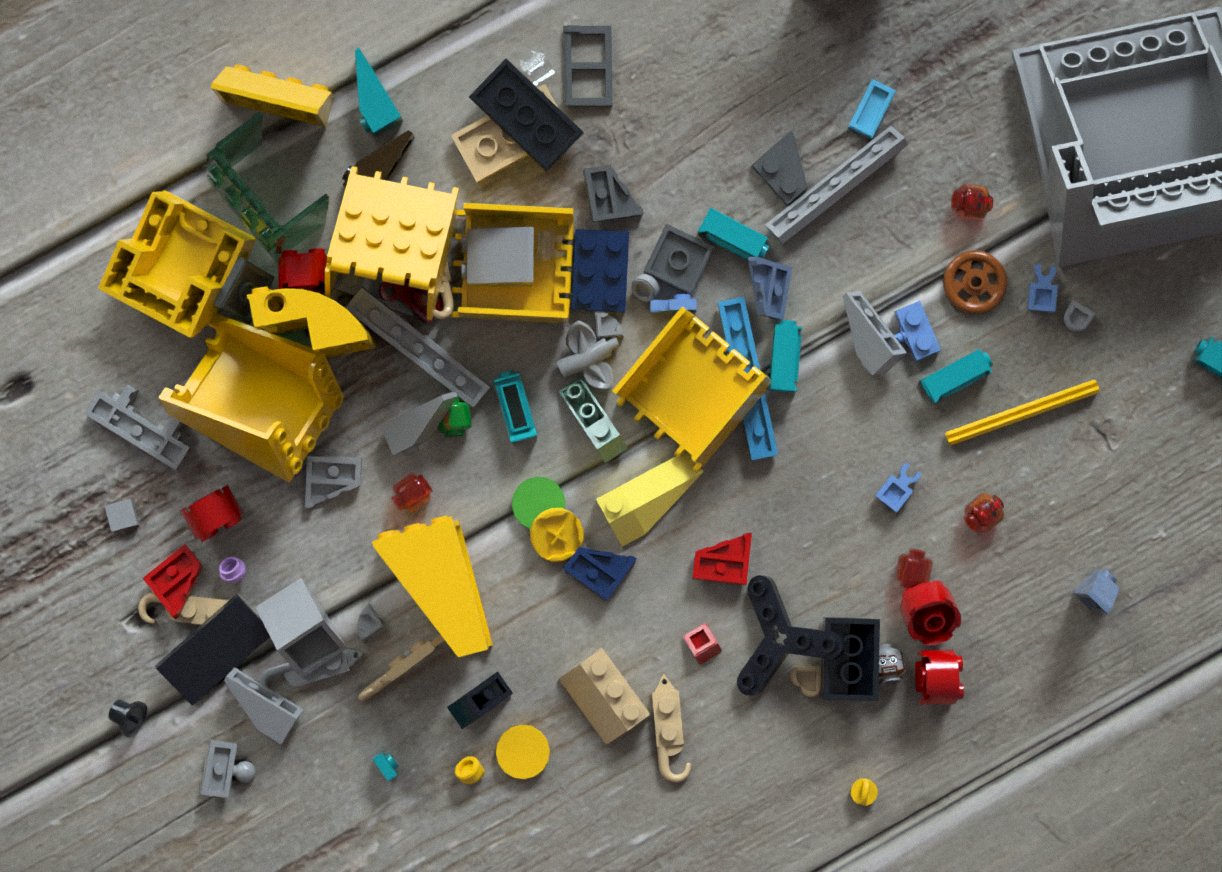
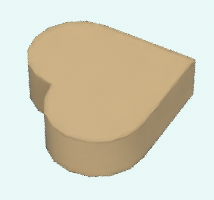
[790,665,821,697]

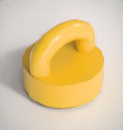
[455,757,485,785]
[850,778,878,806]

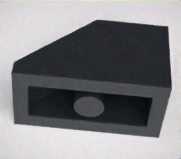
[447,671,513,729]

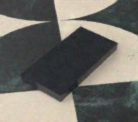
[469,58,584,172]
[155,594,270,705]

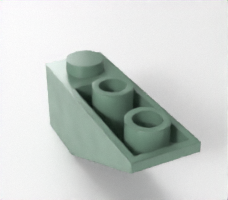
[559,377,628,463]

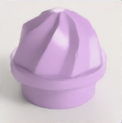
[219,557,246,585]

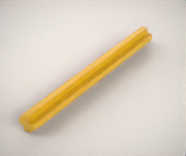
[945,380,1100,445]

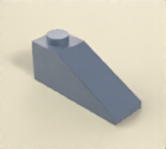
[1073,569,1120,613]

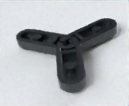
[737,575,846,696]

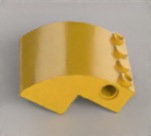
[98,190,257,338]
[247,287,377,358]

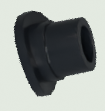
[108,699,148,738]

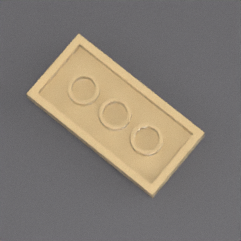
[451,84,558,183]

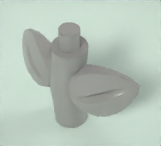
[556,321,620,391]

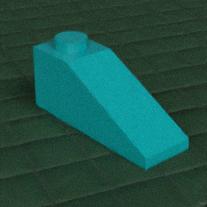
[355,48,403,137]

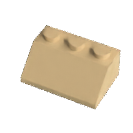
[559,647,650,744]

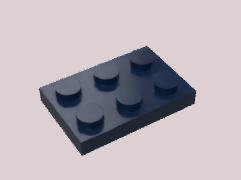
[572,229,629,313]

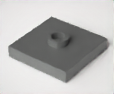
[643,224,715,296]
[213,257,275,324]

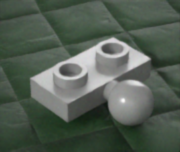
[200,740,256,798]

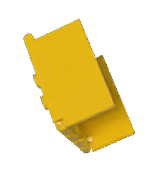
[325,166,459,320]
[450,203,574,323]
[612,306,772,473]

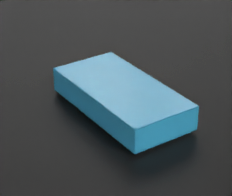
[848,79,896,140]

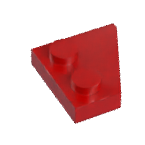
[692,533,752,586]
[143,544,204,619]

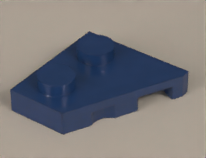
[563,547,637,601]

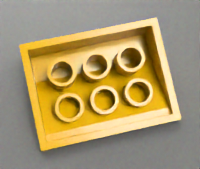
[211,64,334,127]

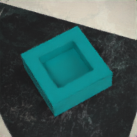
[372,751,399,781]

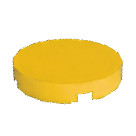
[530,508,584,562]
[496,724,550,779]

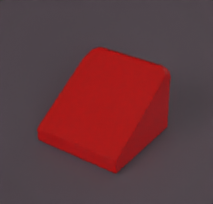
[682,623,722,664]

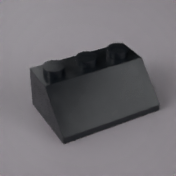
[821,617,880,701]

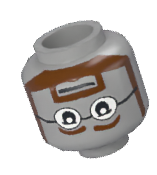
[878,644,906,686]

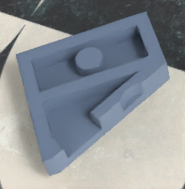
[748,257,792,320]

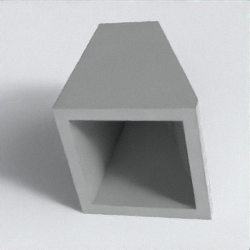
[462,227,534,287]
[256,578,347,678]

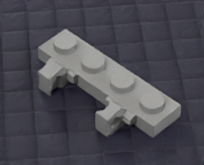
[84,385,192,470]

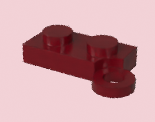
[379,278,443,324]

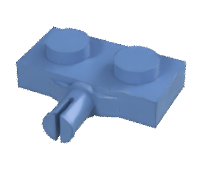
[894,301,941,361]

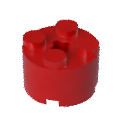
[277,248,327,295]
[180,484,244,542]
[900,580,961,646]
[915,650,964,705]

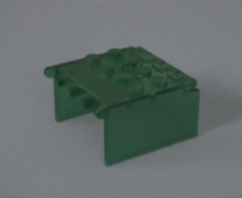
[206,112,330,263]

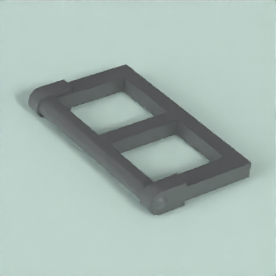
[563,25,613,108]

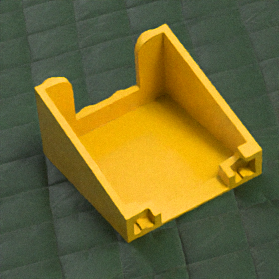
[158,313,344,482]
[372,515,493,657]

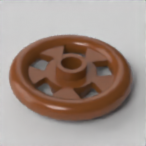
[943,250,1007,315]

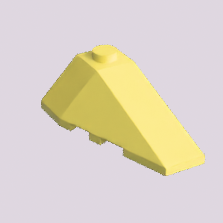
[596,451,704,547]

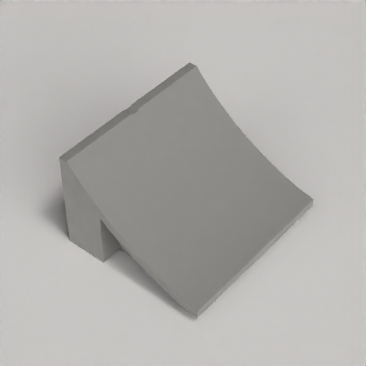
[1012,7,1222,267]

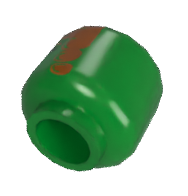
[437,397,472,437]

